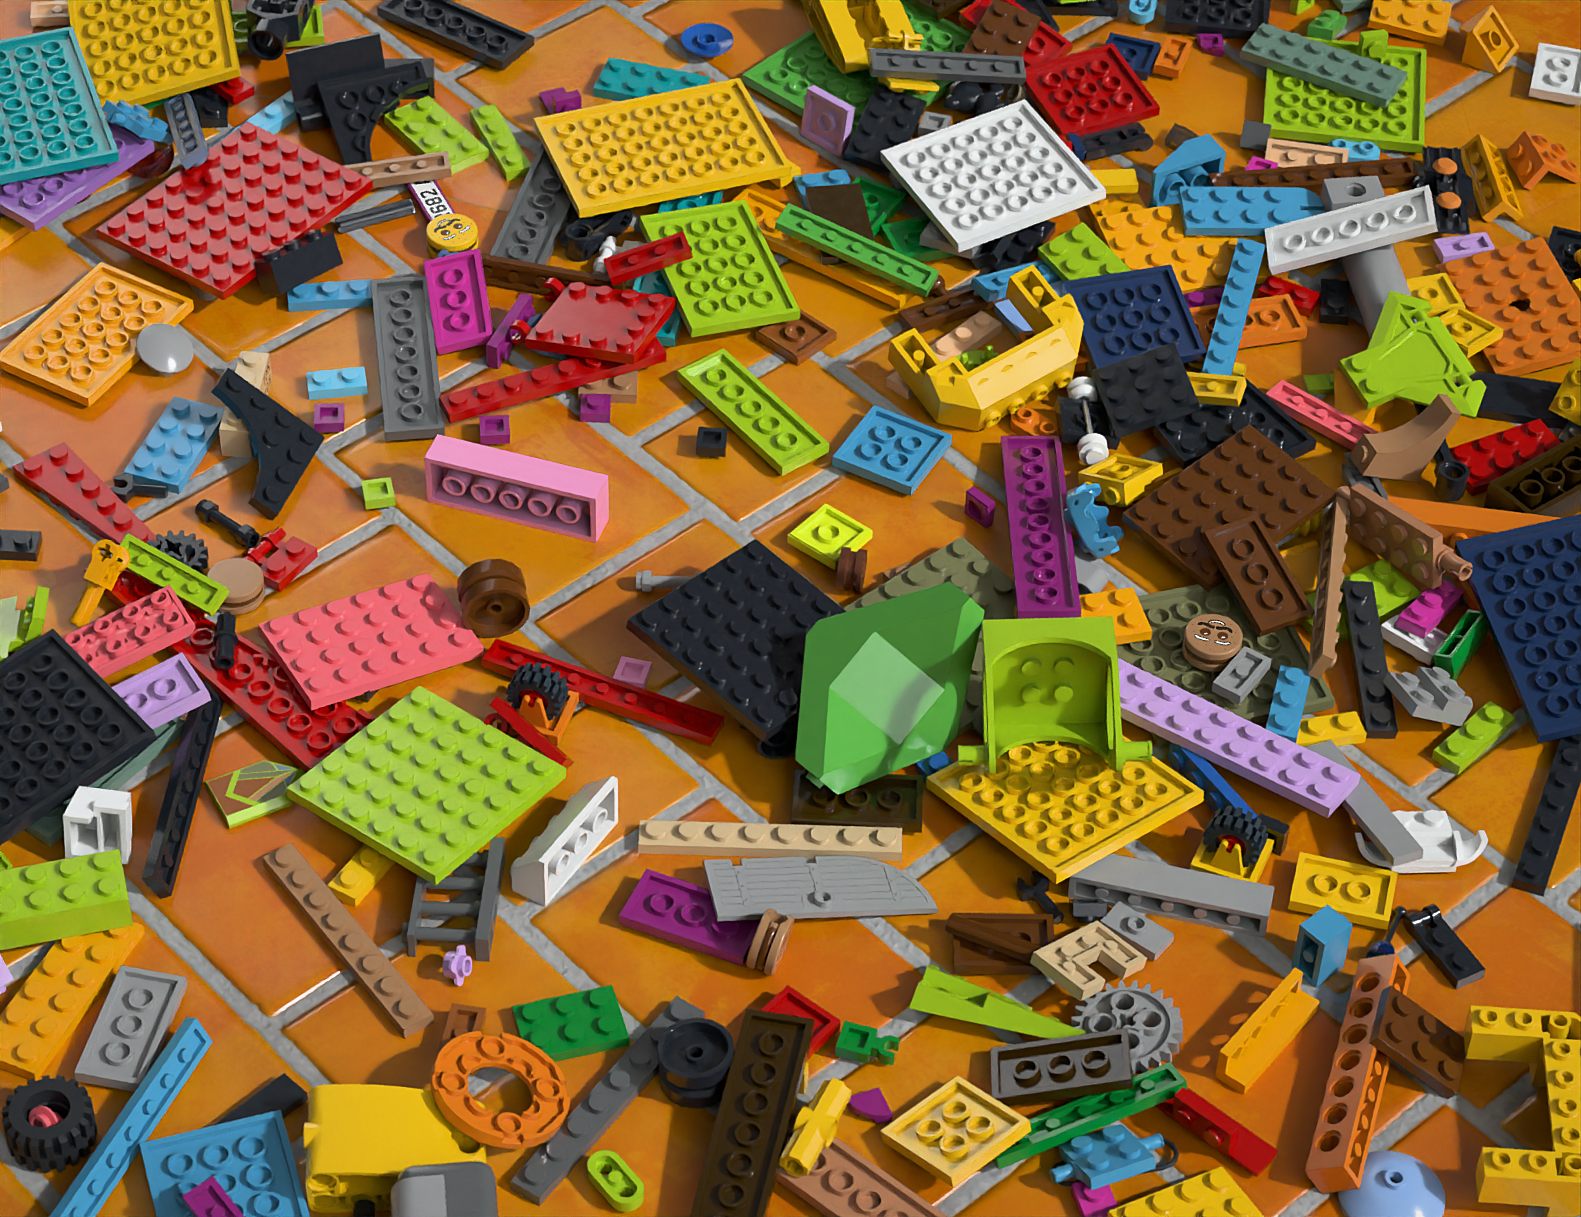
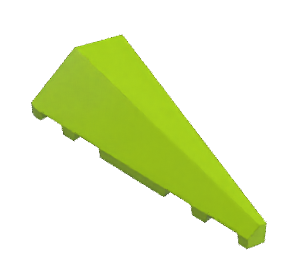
[909,964,1086,1039]

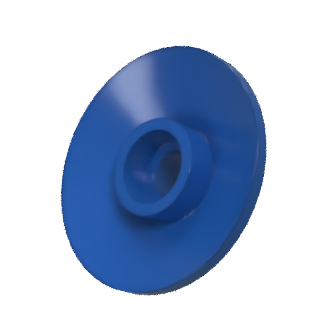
[681,23,733,57]

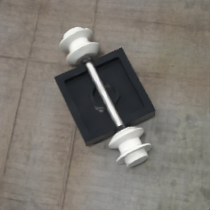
[1054,377,1120,466]

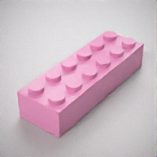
[424,434,609,543]

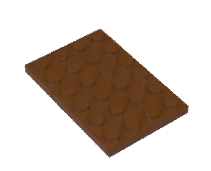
[1122,424,1336,593]

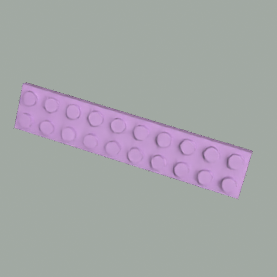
[1118,658,1361,818]

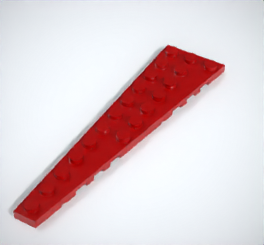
[84,556,376,773]

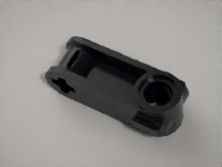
[560,209,633,262]

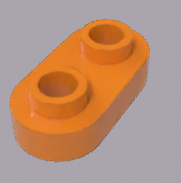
[1010,408,1062,443]

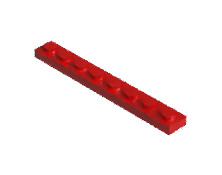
[439,336,667,423]
[482,638,724,746]

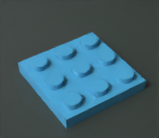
[832,405,952,496]

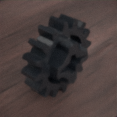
[146,530,209,574]

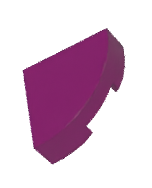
[1195,34,1224,57]
[847,1087,893,1123]

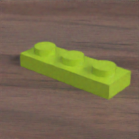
[1432,701,1516,775]

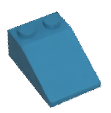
[1148,134,1226,208]

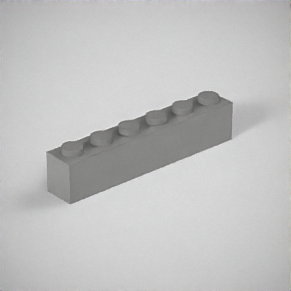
[1067,854,1274,938]

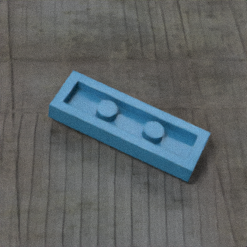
[287,279,373,312]
[1266,665,1311,743]

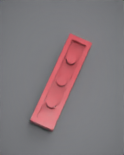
[1265,380,1379,451]

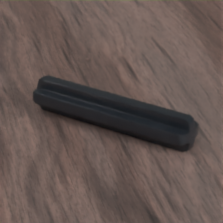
[335,198,415,234]

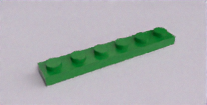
[992,1062,1188,1170]

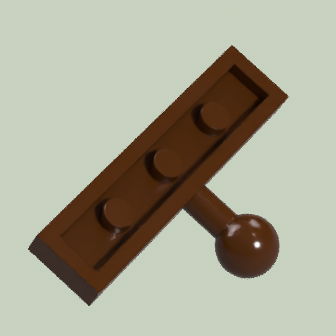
[898,275,1008,334]

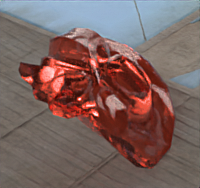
[126,145,174,180]

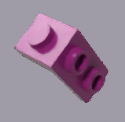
[539,87,581,115]

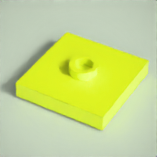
[787,503,873,570]

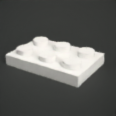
[1529,43,1581,106]

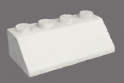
[510,776,618,907]

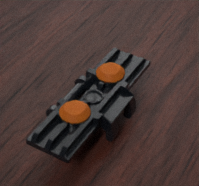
[1411,146,1475,235]

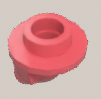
[29,1106,64,1128]

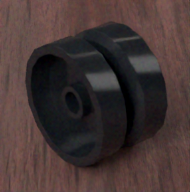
[657,1018,735,1109]

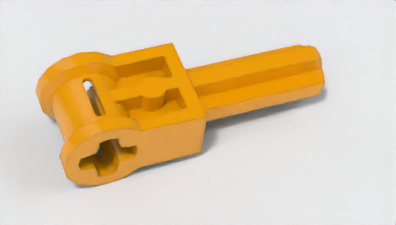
[70,539,130,628]

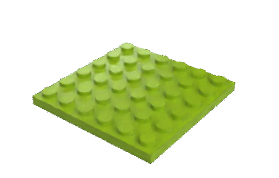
[1263,37,1426,153]
[287,685,566,886]

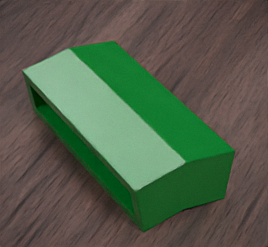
[1434,609,1488,681]

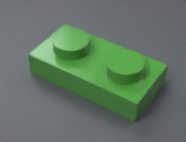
[1307,10,1347,41]

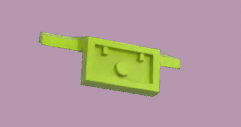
[0,585,50,662]

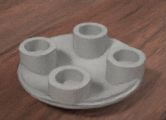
[135,323,194,377]

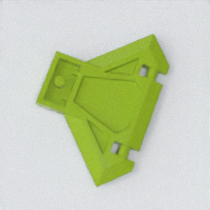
[1339,290,1486,419]

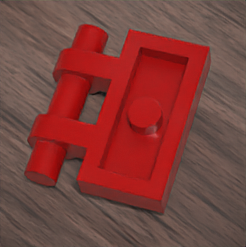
[243,527,318,592]

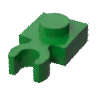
[835,1021,900,1065]

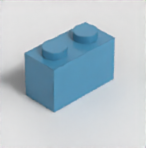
[1291,905,1353,988]

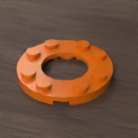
[430,1031,570,1149]

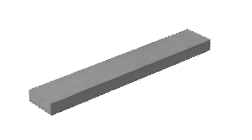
[1304,740,1423,867]

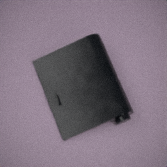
[285,32,400,134]

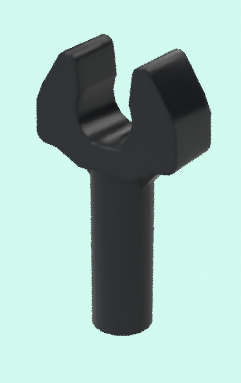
[110,474,168,503]
[1016,871,1065,924]

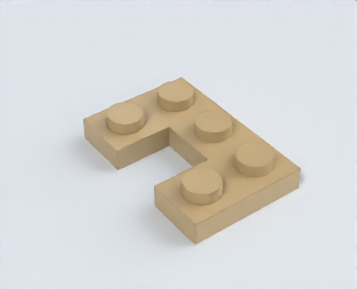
[1030,921,1147,1001]

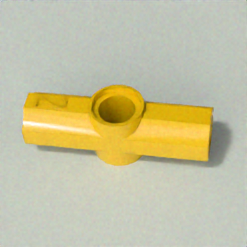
[780,1078,851,1178]

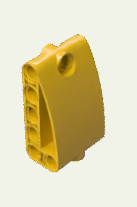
[802,0,920,74]
[304,1084,487,1213]

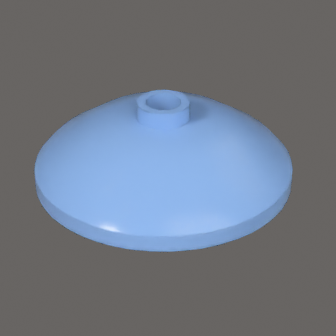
[1337,1150,1446,1217]

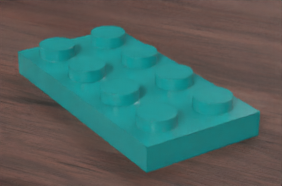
[593,57,710,101]

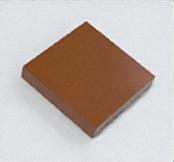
[756,309,837,366]

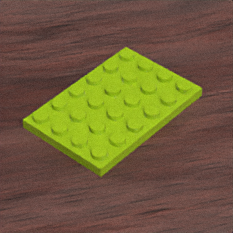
[639,200,800,337]

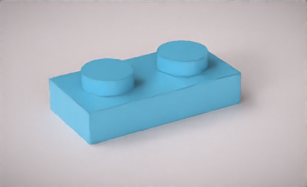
[306,367,368,400]

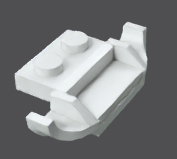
[1355,810,1488,873]

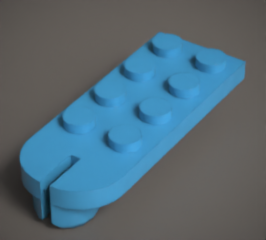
[1178,186,1325,236]

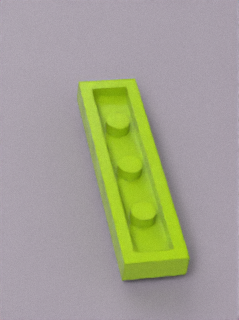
[469,104,531,181]
[110,534,230,617]

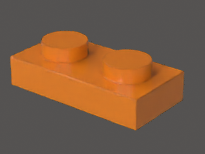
[1153,35,1193,79]

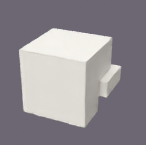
[63,786,133,865]

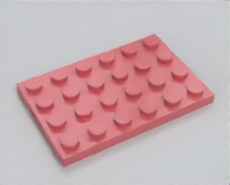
[258,573,484,710]

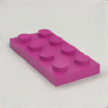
[424,248,494,355]

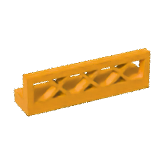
[1460,133,1524,223]
[1215,968,1320,1095]

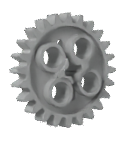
[1071,980,1183,1077]

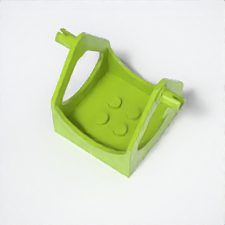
[958,616,1152,775]

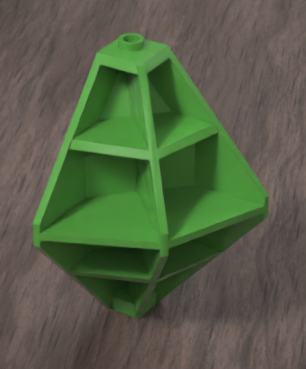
[795,582,985,795]

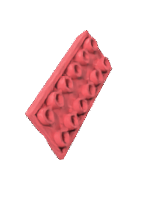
[62,585,196,678]

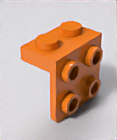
[1504,131,1581,190]

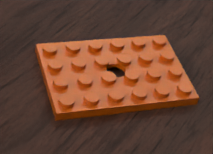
[1436,236,1581,377]

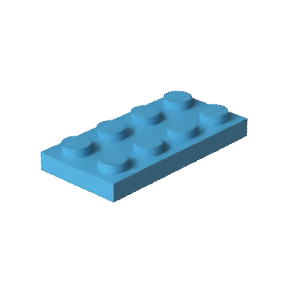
[123,396,225,494]

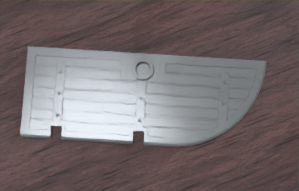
[702,855,938,921]

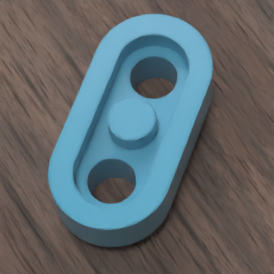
[1128,0,1157,25]
[1327,139,1380,162]

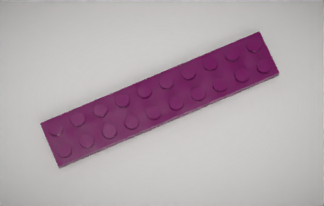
[1000,436,1081,619]

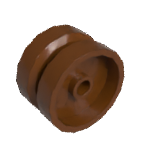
[457,559,530,638]

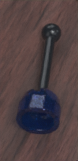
[1366,906,1407,958]

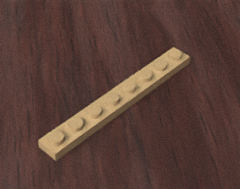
[638,820,902,861]

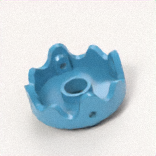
[1064,482,1124,559]

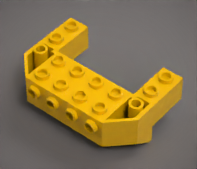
[888,264,1084,431]
[1464,1005,1581,1217]

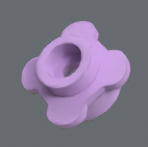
[443,945,472,986]

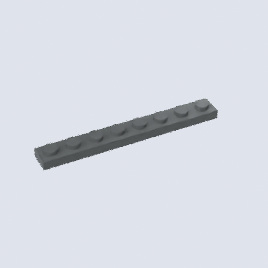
[510,996,705,1206]

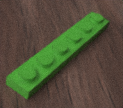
[775,203,939,297]

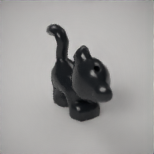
[942,81,1009,125]

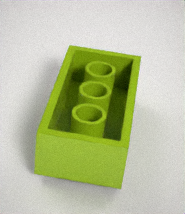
[0,849,133,950]

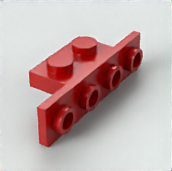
[1155,1087,1277,1178]

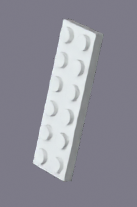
[1265,185,1438,275]

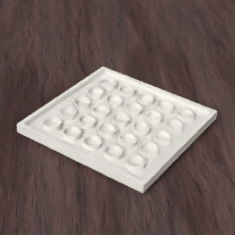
[881,99,1106,252]

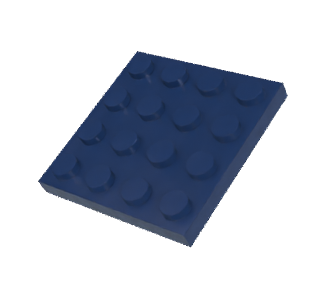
[1062,264,1207,370]

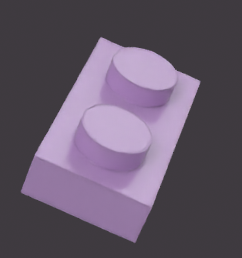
[1432,232,1496,264]

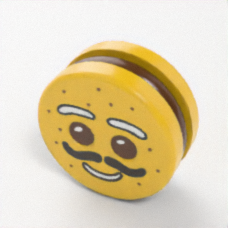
[426,214,478,259]

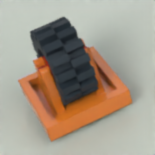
[497,662,579,746]

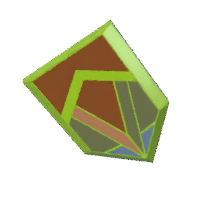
[204,760,305,829]

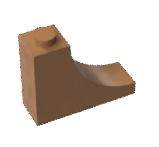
[1349,394,1461,482]

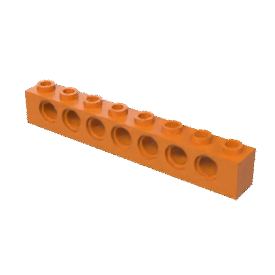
[1305,953,1411,1194]

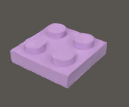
[800,85,855,157]

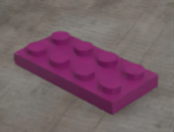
[619,869,761,966]

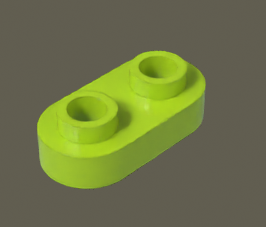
[587,1150,644,1212]

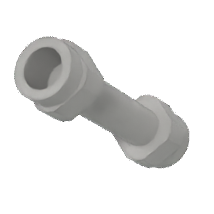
[636,570,700,592]

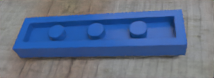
[1168,742,1258,819]

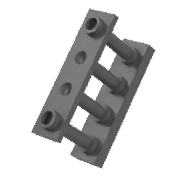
[402,837,505,962]

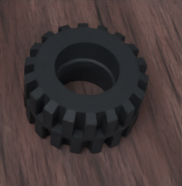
[2,1075,97,1173]

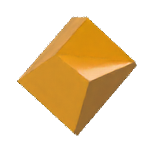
[1458,5,1519,75]

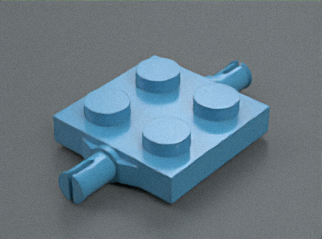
[102,100,174,144]
[1049,1124,1164,1190]

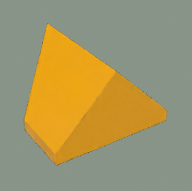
[1333,367,1393,426]

